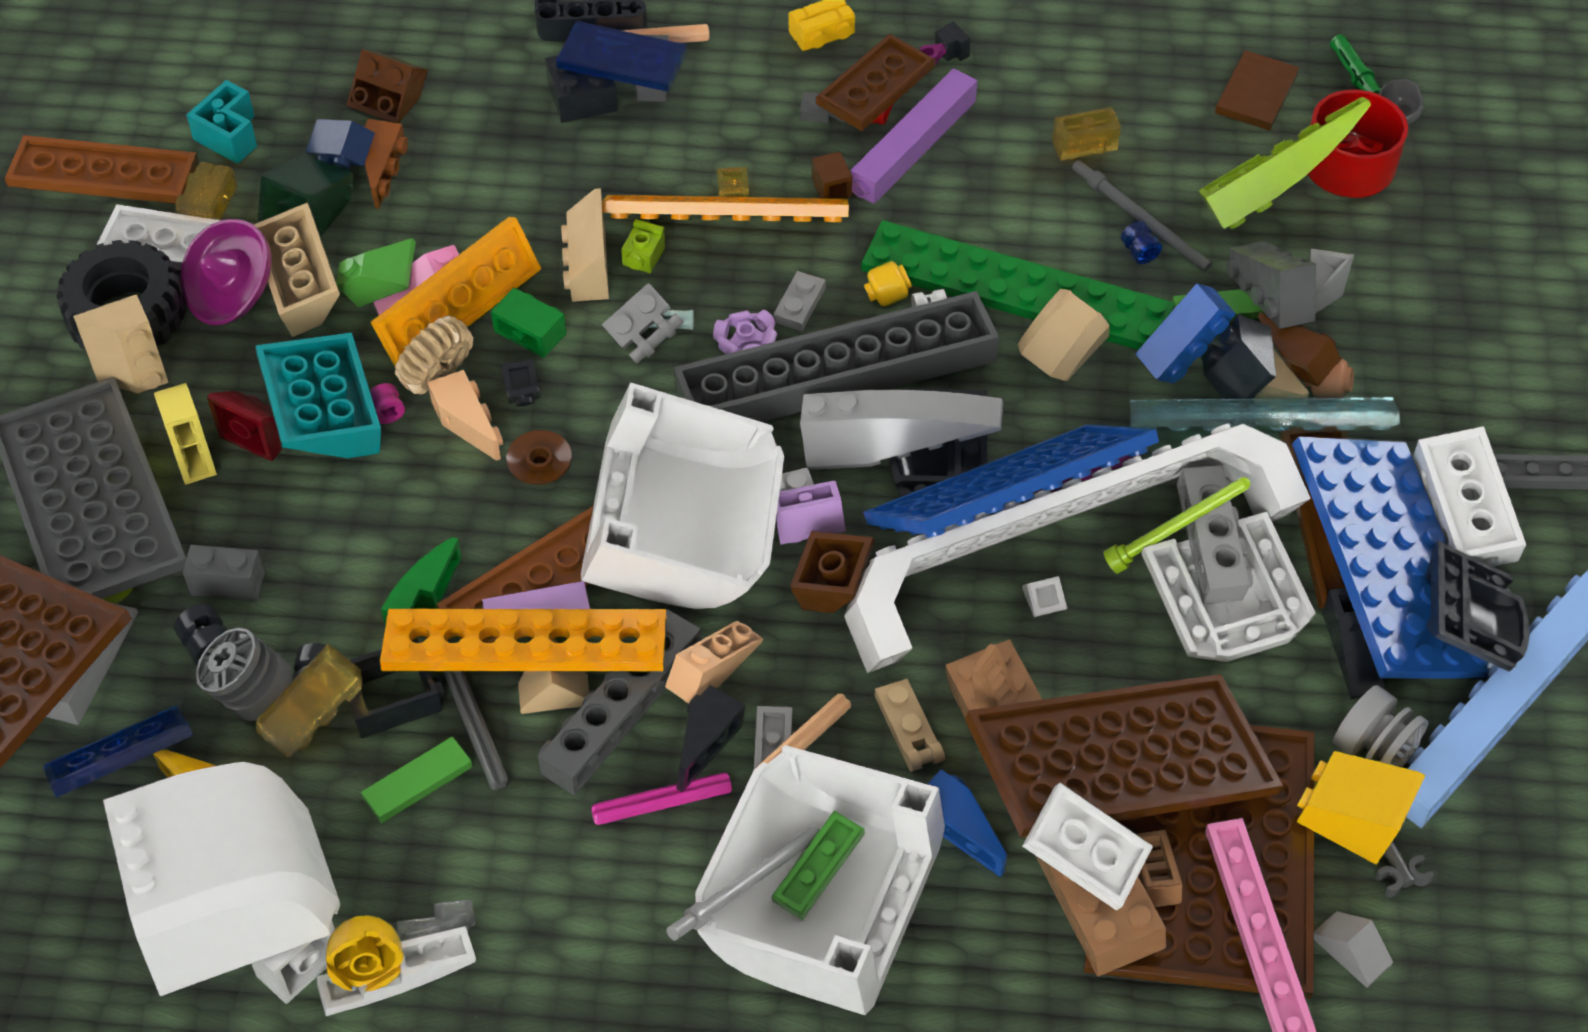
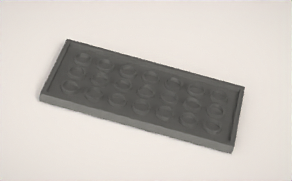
[0,377,187,599]

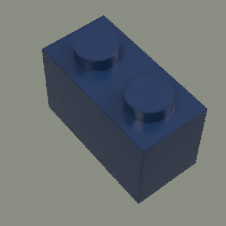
[306,119,375,169]

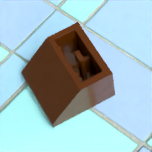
[346,49,428,123]

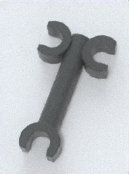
[1375,841,1435,897]

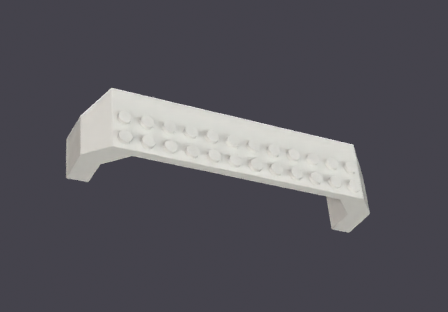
[844,423,1311,673]

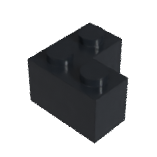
[545,52,618,123]

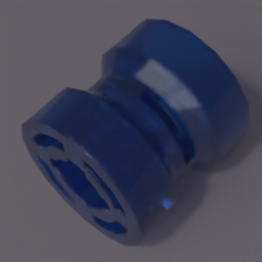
[1121,221,1162,264]

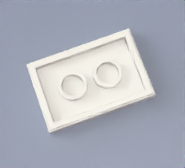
[1022,783,1153,910]

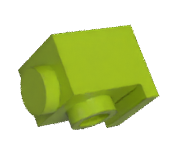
[621,219,665,273]

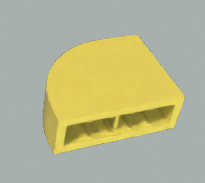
[154,383,217,485]

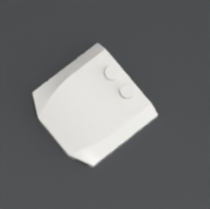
[1141,512,1315,662]

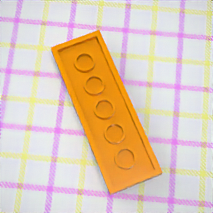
[371,216,541,366]

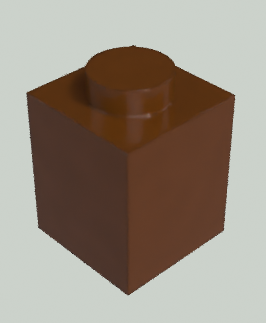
[812,151,852,199]

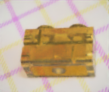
[1052,107,1121,161]
[176,162,237,220]

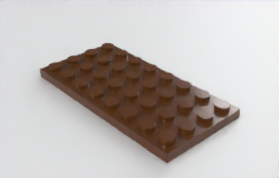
[965,674,1283,837]

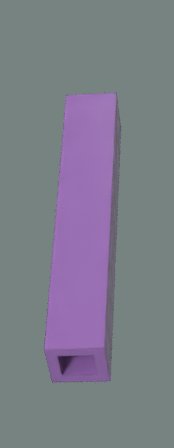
[851,68,978,204]

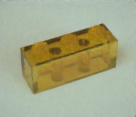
[256,643,362,758]

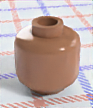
[1305,359,1354,400]

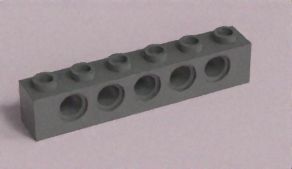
[538,609,701,796]

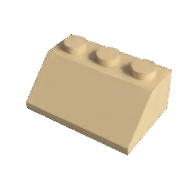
[561,188,609,302]
[73,294,169,394]

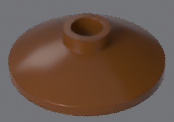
[506,430,572,485]

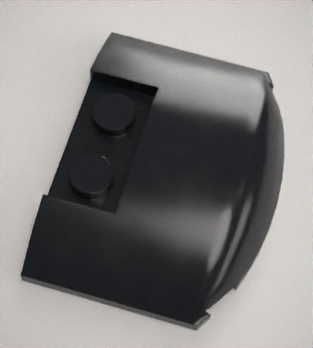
[889,388,987,496]
[1426,541,1530,672]

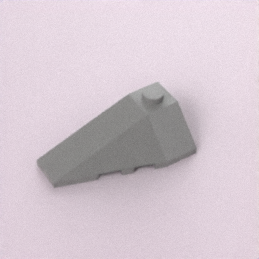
[46,602,138,725]

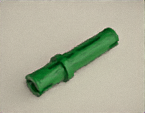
[1330,34,1381,94]

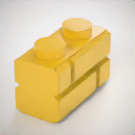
[789,0,855,52]

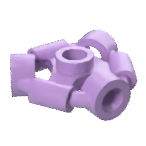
[713,310,777,354]

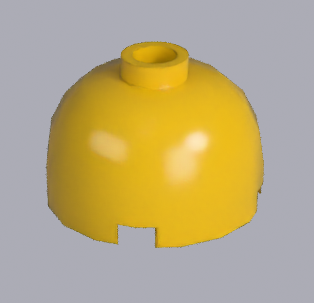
[326,915,403,992]

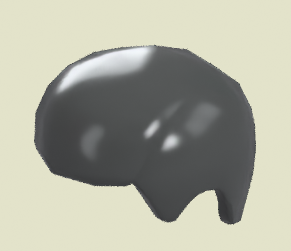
[1379,79,1424,125]

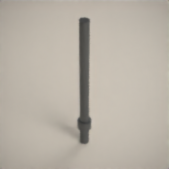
[1072,160,1212,272]

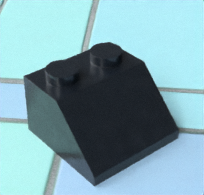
[1201,315,1276,412]

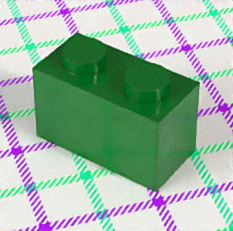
[491,288,566,358]

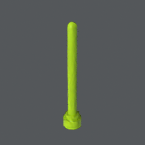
[1103,477,1251,574]

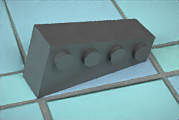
[1226,241,1316,329]

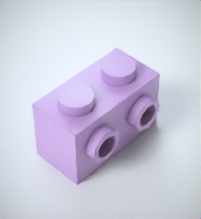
[775,481,846,545]

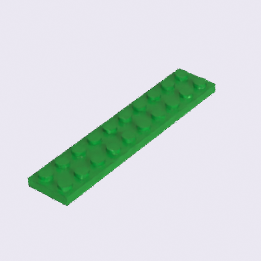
[861,220,1175,350]

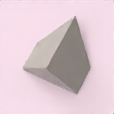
[1307,249,1354,313]

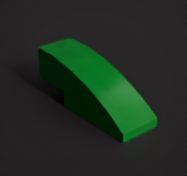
[381,537,462,627]

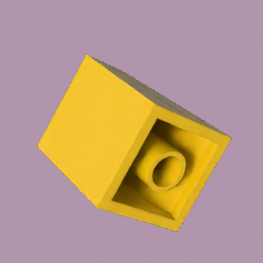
[1297,751,1425,864]

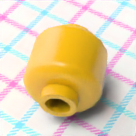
[864,261,912,307]

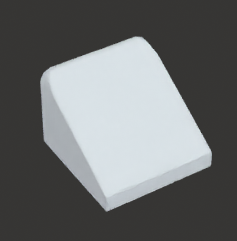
[1022,576,1067,617]

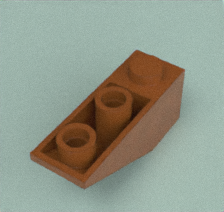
[364,119,408,209]

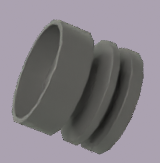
[196,627,293,721]

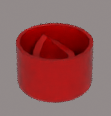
[1308,90,1408,198]

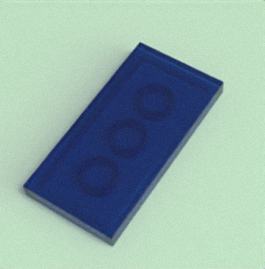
[556,21,687,92]
[43,706,193,798]

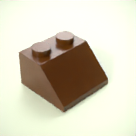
[790,531,875,613]

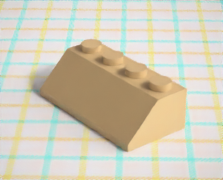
[254,203,340,337]

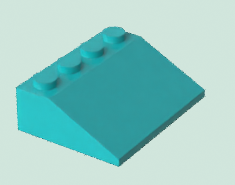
[255,333,381,458]

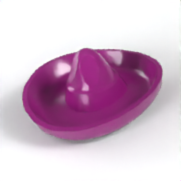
[181,219,271,325]

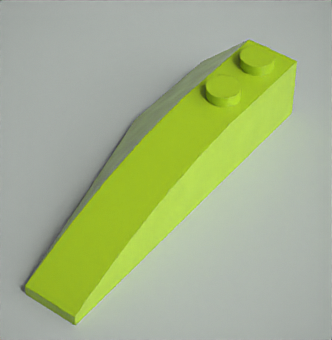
[1198,97,1371,229]

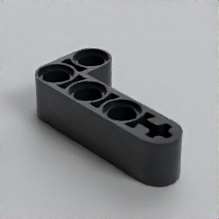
[535,0,647,41]

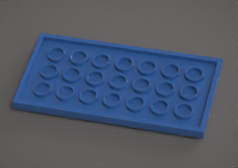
[863,424,1159,538]
[1292,437,1493,678]

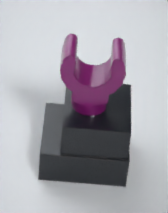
[919,21,970,65]

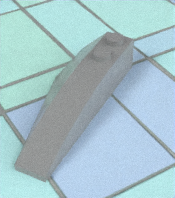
[800,390,1003,470]

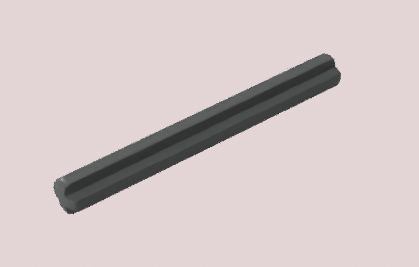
[443,671,509,791]

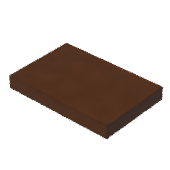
[1215,50,1300,131]

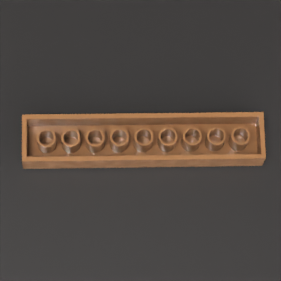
[945,639,1166,977]

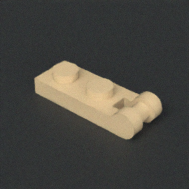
[875,679,945,772]

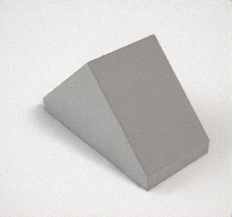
[1314,911,1393,988]

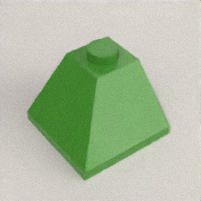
[336,238,416,307]

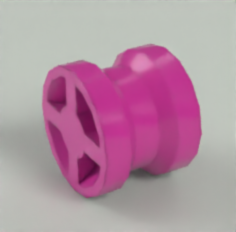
[369,383,405,424]

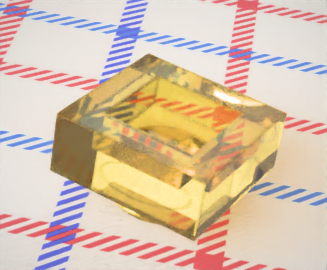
[717,167,749,197]

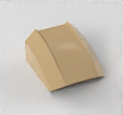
[1018,289,1109,381]

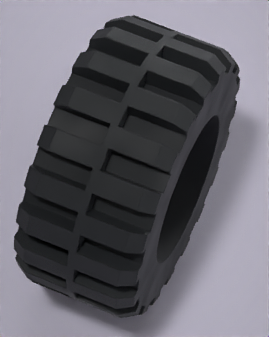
[56,240,186,351]

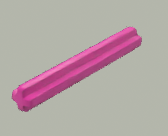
[591,772,732,825]

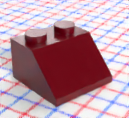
[207,391,283,462]

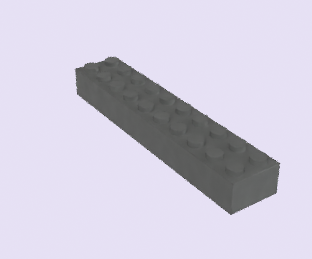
[674,291,999,422]

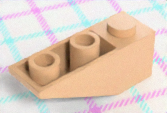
[427,370,503,461]
[665,621,763,704]

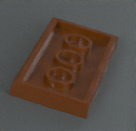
[816,33,935,131]

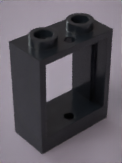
[336,638,445,738]

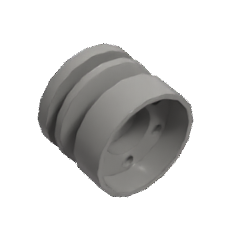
[1333,685,1428,767]

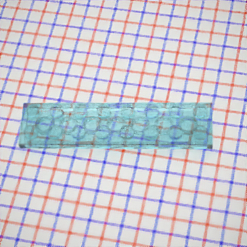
[1130,398,1400,432]

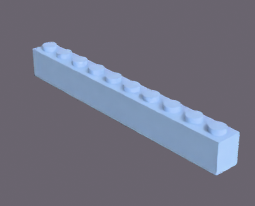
[1406,570,1588,829]

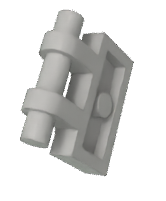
[602,283,684,364]

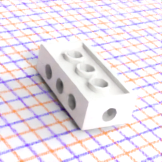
[1413,426,1526,566]

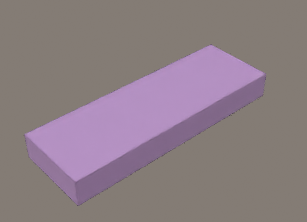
[482,581,590,609]

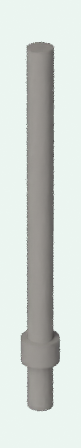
[667,826,820,941]

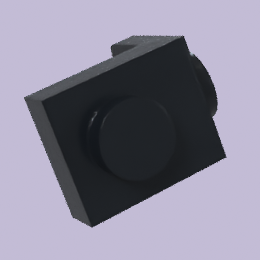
[501,359,540,407]

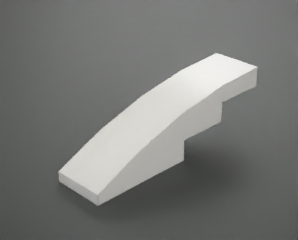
[317,926,476,1016]

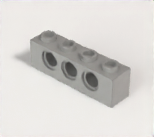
[1176,465,1253,604]

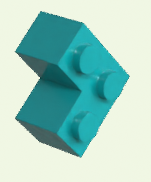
[186,80,257,164]

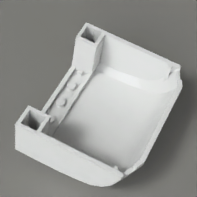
[581,382,784,609]
[695,745,945,1015]
[103,762,340,996]

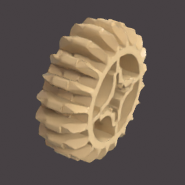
[395,316,474,395]

